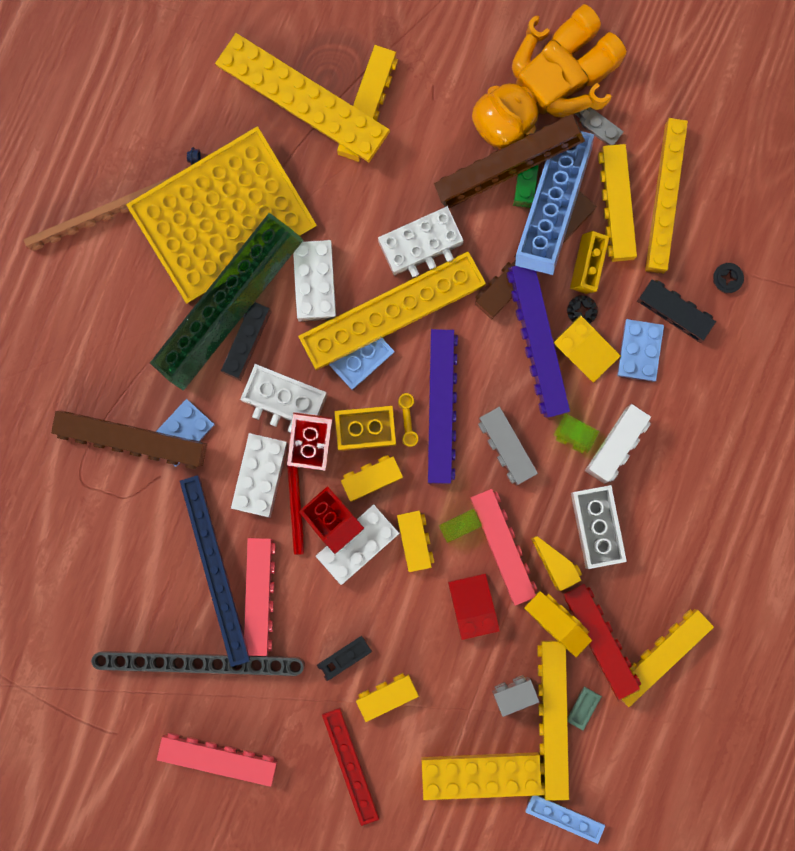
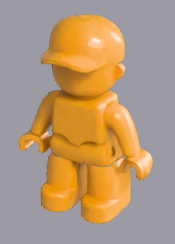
[472,4,627,150]

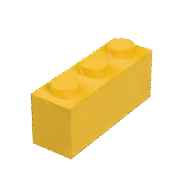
[570,231,609,294]
[341,455,403,502]
[397,511,434,572]
[356,673,419,722]

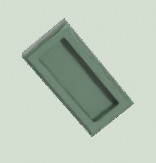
[567,687,602,731]

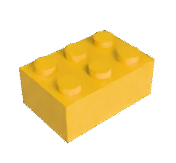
[335,406,396,451]
[524,591,592,657]

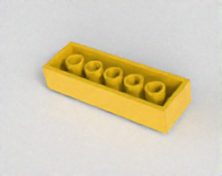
[421,752,542,800]

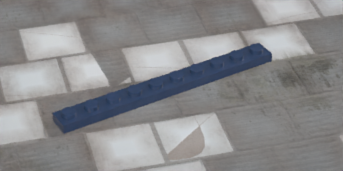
[180,475,251,667]

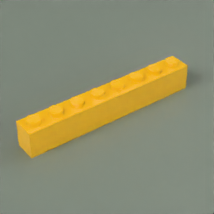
[645,118,688,274]
[537,640,569,800]

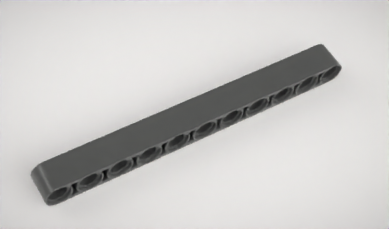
[91,651,305,676]

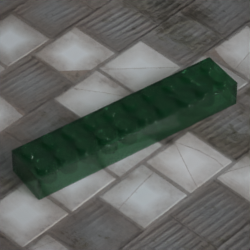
[150,213,303,391]

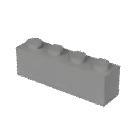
[478,407,538,486]

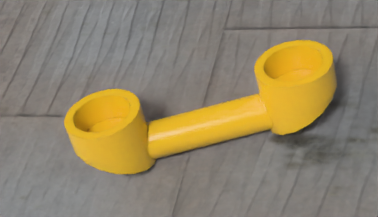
[398,393,418,447]

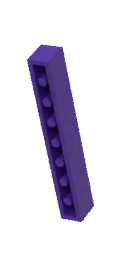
[507,266,570,417]
[428,329,458,484]

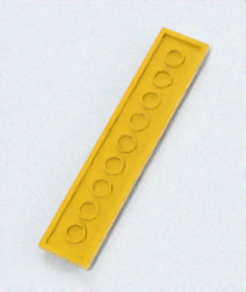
[215,33,390,163]
[298,252,486,371]

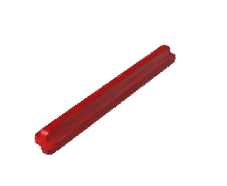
[287,465,304,555]

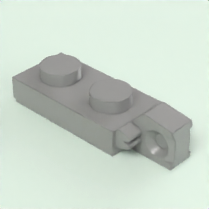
[575,108,624,145]

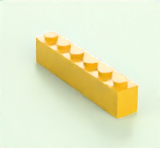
[337,45,399,162]
[598,144,637,262]
[611,609,714,707]

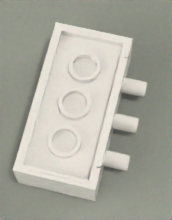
[378,206,463,277]
[240,364,328,433]

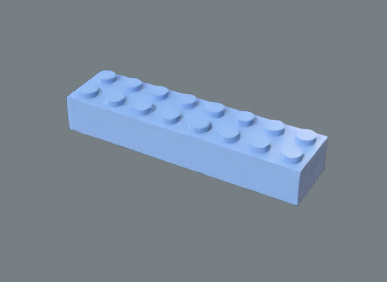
[515,131,594,275]

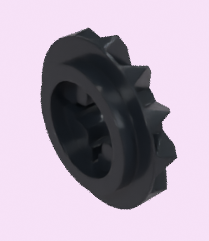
[713,263,744,293]
[567,295,598,324]

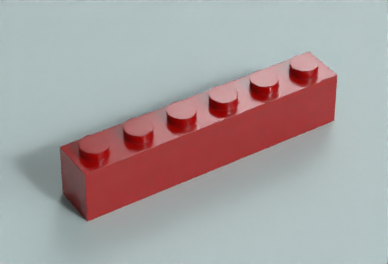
[563,584,641,701]

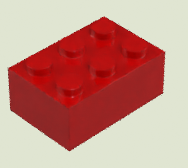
[299,486,364,554]

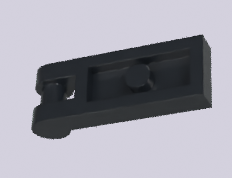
[316,635,372,681]

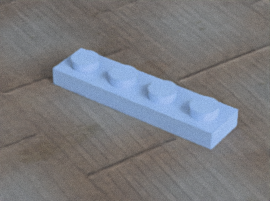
[525,795,605,844]

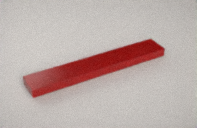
[322,708,380,826]

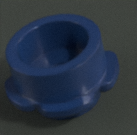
[187,147,201,165]

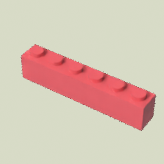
[470,489,538,606]
[244,538,276,656]
[157,733,278,787]

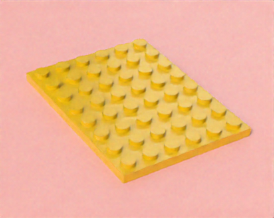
[126,126,317,304]

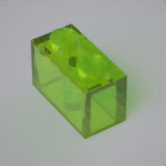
[553,413,600,454]
[438,509,482,543]

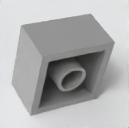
[492,675,539,717]

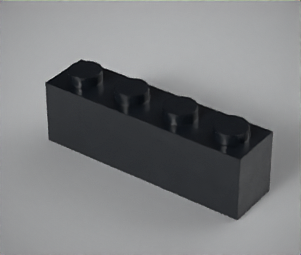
[637,280,716,343]
[221,301,271,381]

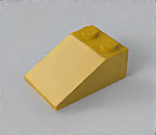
[553,315,620,382]
[531,536,582,591]

